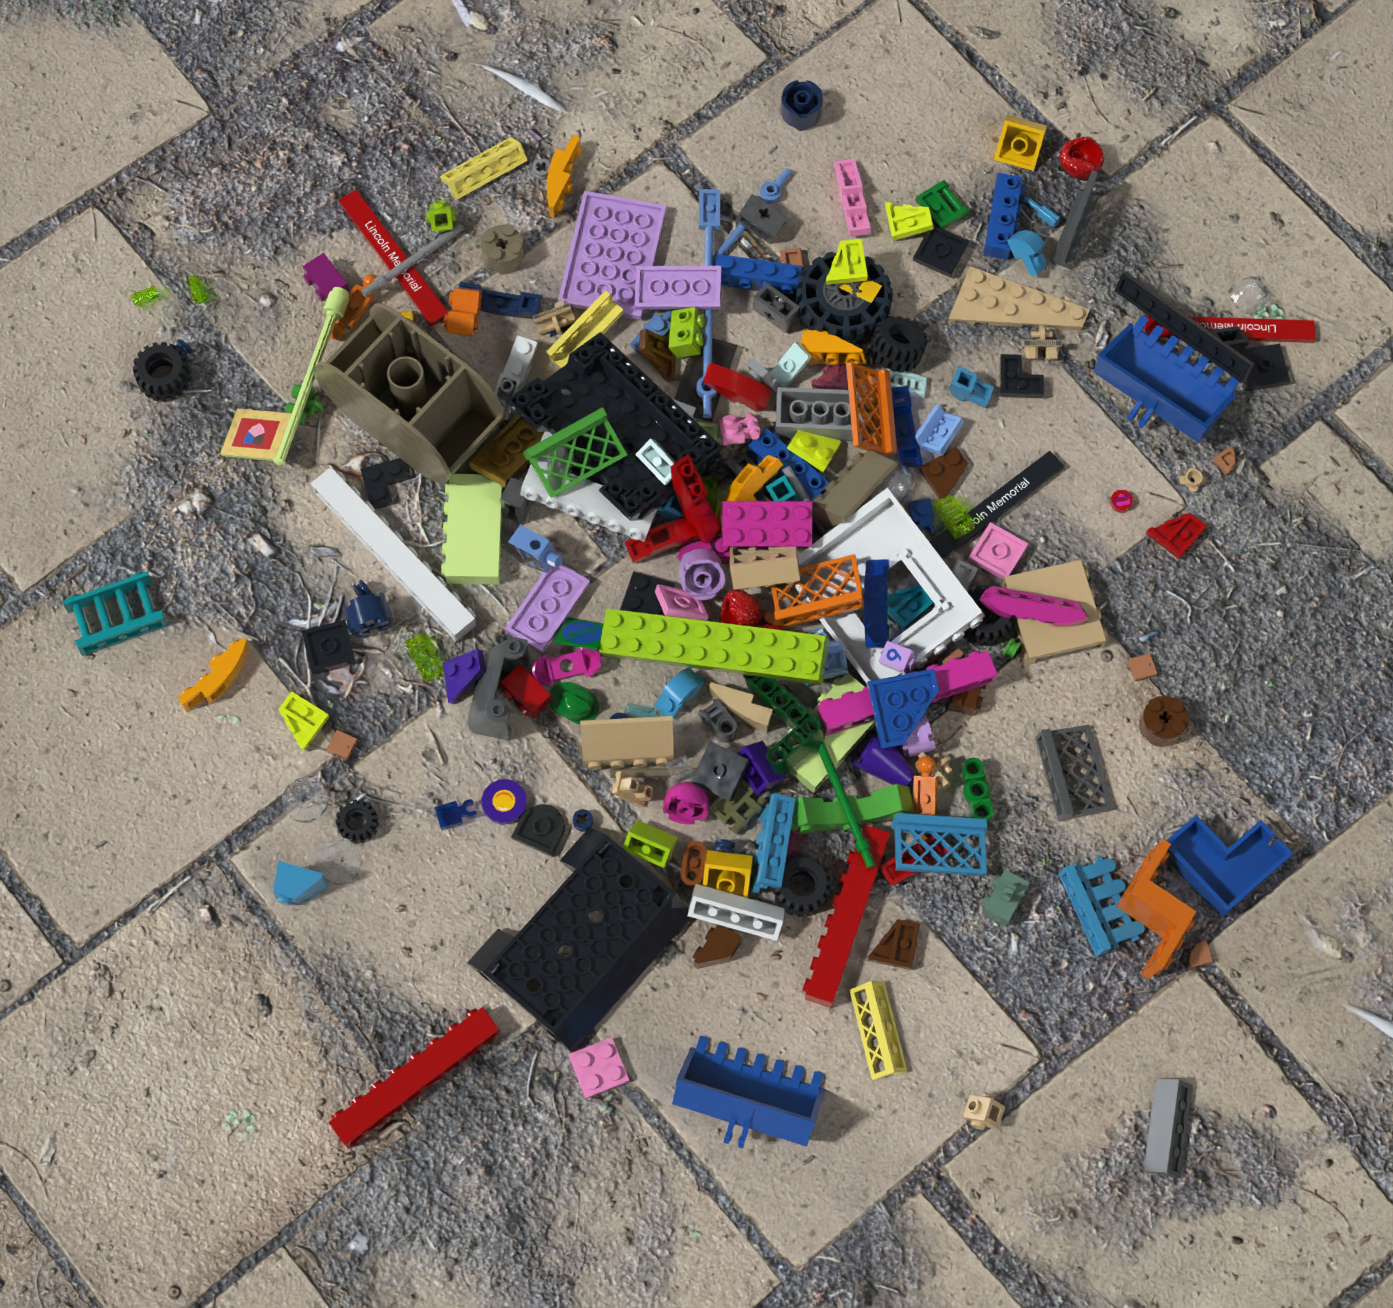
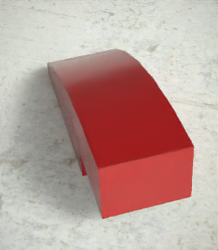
[703,363,772,412]
[879,834,951,887]

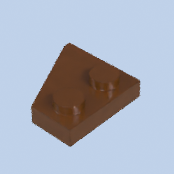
[639,329,676,383]
[919,447,968,503]
[867,919,920,970]

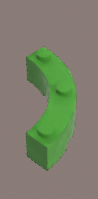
[791,784,915,834]

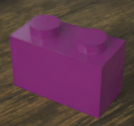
[302,253,350,302]

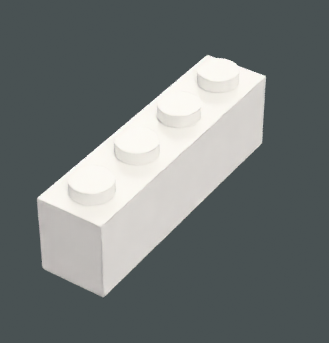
[687,884,785,941]

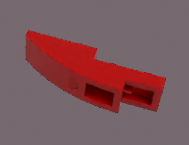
[670,455,721,543]
[625,517,700,564]

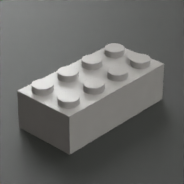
[775,387,864,441]

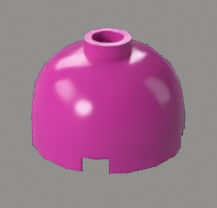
[663,782,709,825]

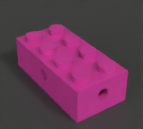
[721,501,812,546]

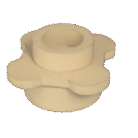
[1179,468,1206,492]

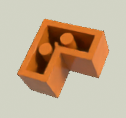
[444,287,482,336]

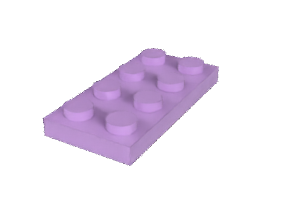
[635,266,722,309]
[505,564,590,654]

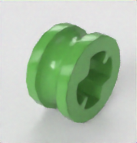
[1002,637,1022,660]

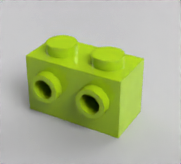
[669,307,705,358]
[623,820,678,868]

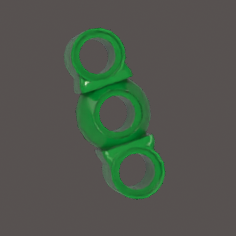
[961,757,993,824]

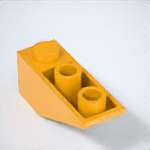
[801,330,867,365]

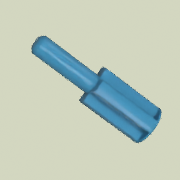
[1023,196,1061,228]

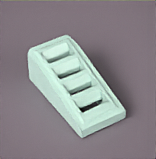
[886,368,928,398]

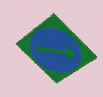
[554,617,603,651]

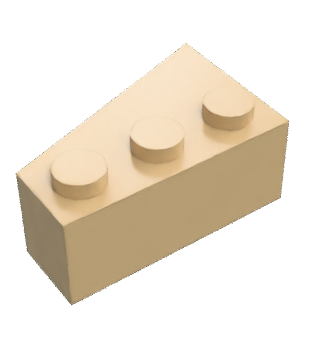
[730,546,800,590]

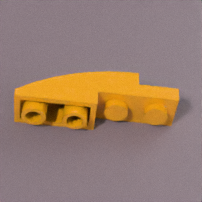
[547,135,583,218]
[717,455,783,526]
[177,637,250,712]

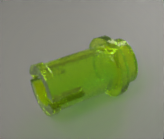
[186,275,208,304]
[130,285,160,307]

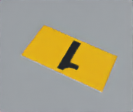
[840,281,882,303]

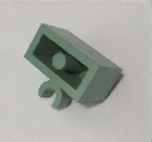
[981,869,1030,927]

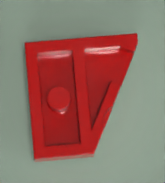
[1146,512,1207,559]

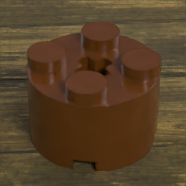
[1139,696,1188,747]

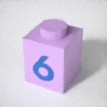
[879,641,916,674]

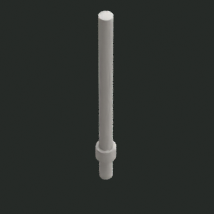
[361,223,464,297]

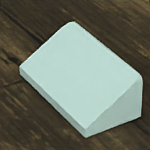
[636,438,676,485]

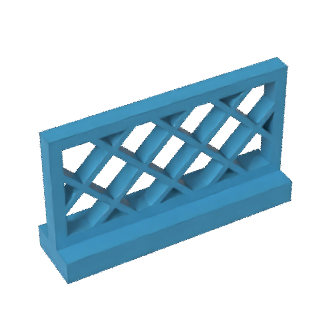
[892,813,987,876]

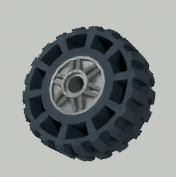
[796,252,893,346]

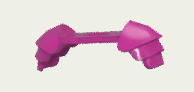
[531,647,602,686]

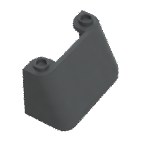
[467,637,530,741]

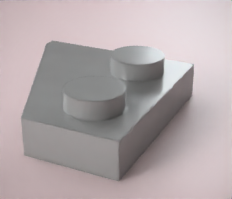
[747,358,781,394]

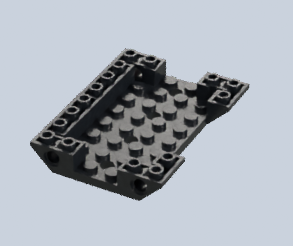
[506,332,723,521]
[467,827,692,1053]

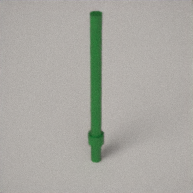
[817,742,876,869]

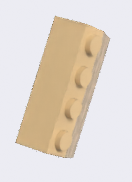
[580,716,674,770]

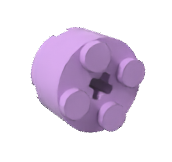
[679,549,725,600]
[901,713,936,758]

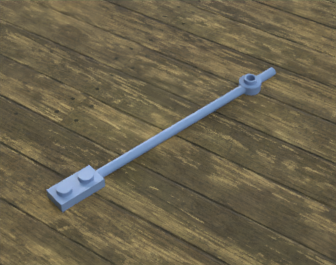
[630,168,792,356]
[696,189,720,418]

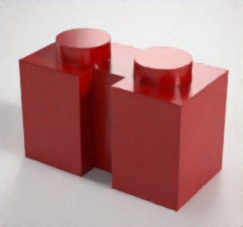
[500,665,553,719]

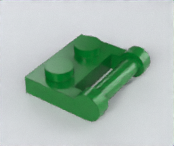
[915,180,970,229]

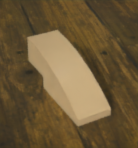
[709,682,773,733]

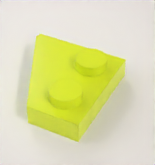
[885,202,934,241]
[826,239,868,285]
[787,430,841,472]
[279,691,329,752]

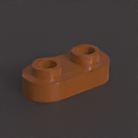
[681,841,707,887]

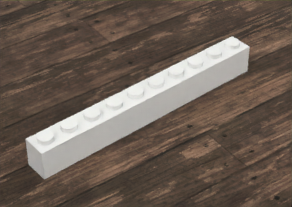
[311,467,476,643]

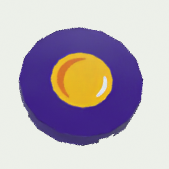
[481,779,527,825]

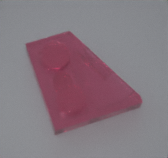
[811,364,857,390]

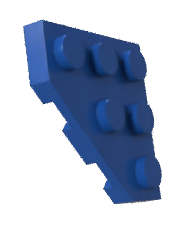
[867,669,939,749]

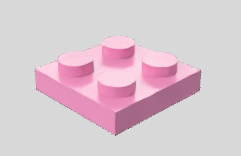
[968,522,1029,580]
[655,584,709,621]
[568,1037,629,1099]

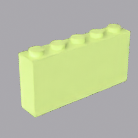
[441,474,503,585]
[776,674,876,793]

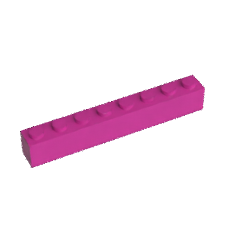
[817,651,997,736]

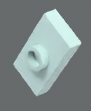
[770,342,813,388]

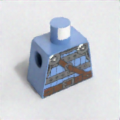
[508,525,563,573]

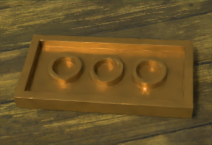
[470,414,544,488]

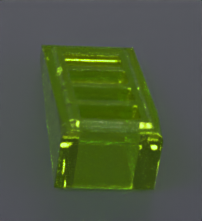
[933,494,975,539]
[404,632,444,682]

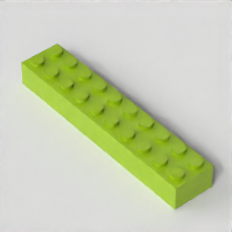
[599,608,829,685]

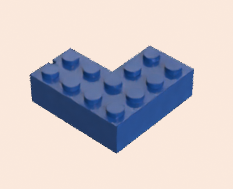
[1166,815,1293,918]

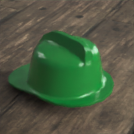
[549,682,599,724]

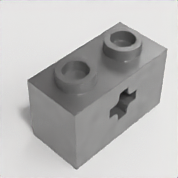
[735,194,787,244]
[752,283,800,333]
[500,477,533,524]

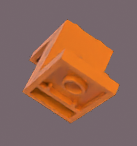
[1116,839,1196,979]

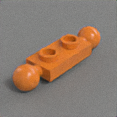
[330,274,377,340]
[913,756,938,840]

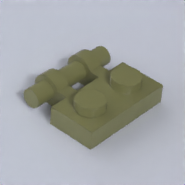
[708,779,767,835]

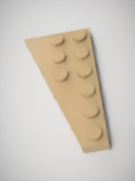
[948,266,1090,331]

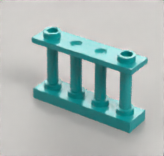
[62,571,168,656]

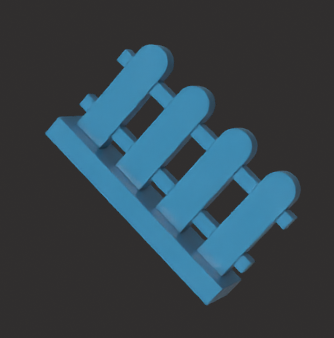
[749,793,795,893]
[1058,856,1145,957]

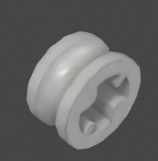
[532,158,550,180]

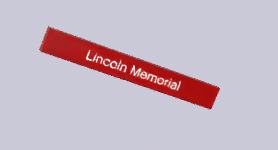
[338,190,448,327]
[1144,315,1315,343]

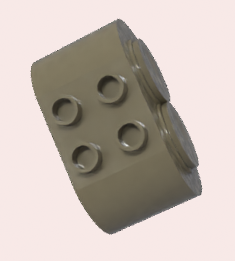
[314,303,505,483]

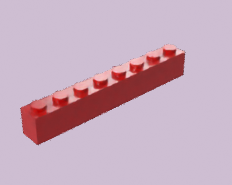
[802,824,890,1008]
[328,1007,500,1149]

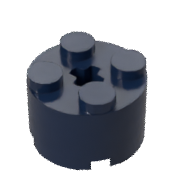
[780,80,823,131]
[342,592,393,638]

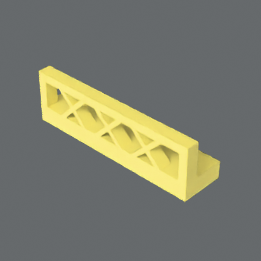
[440,137,528,200]
[547,290,624,369]
[850,981,908,1080]

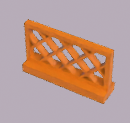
[846,362,897,457]
[771,554,867,628]

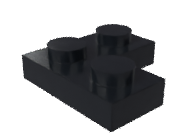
[999,354,1044,398]
[360,458,409,510]

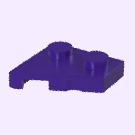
[443,649,486,704]

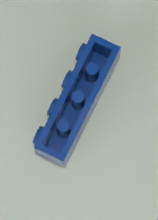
[983,173,1025,260]
[716,254,802,296]
[748,428,829,501]

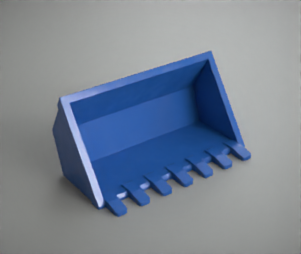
[1093,315,1239,443]
[672,1036,825,1149]

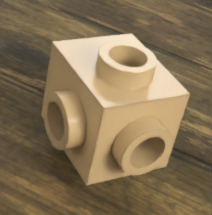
[963,1093,1005,1130]

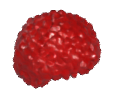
[1059,137,1105,180]
[720,590,761,627]

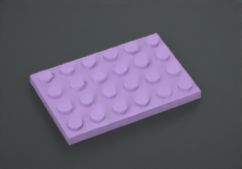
[558,191,666,320]

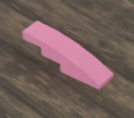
[834,159,871,237]

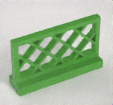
[523,407,627,498]

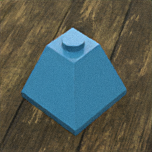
[273,861,329,906]

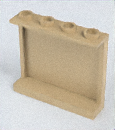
[1002,560,1108,665]

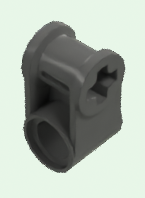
[698,699,737,743]

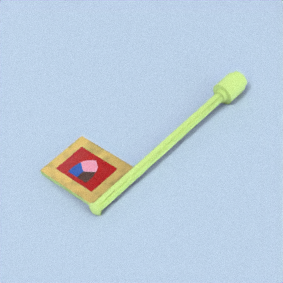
[220,287,350,466]

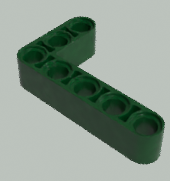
[743,675,825,775]

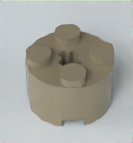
[481,224,524,275]

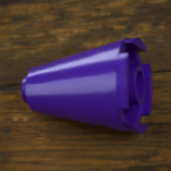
[852,737,916,788]

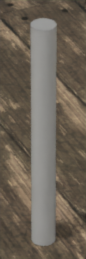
[782,466,830,536]

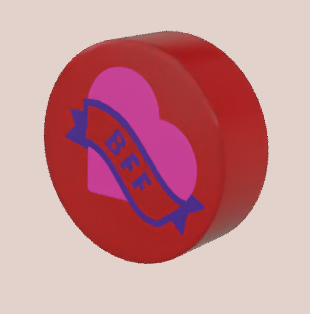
[1110,490,1133,513]

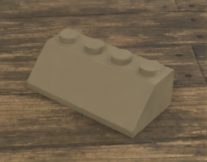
[812,450,898,530]

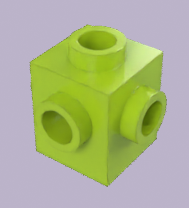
[426,200,457,232]

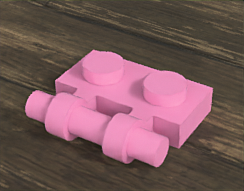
[718,413,761,445]

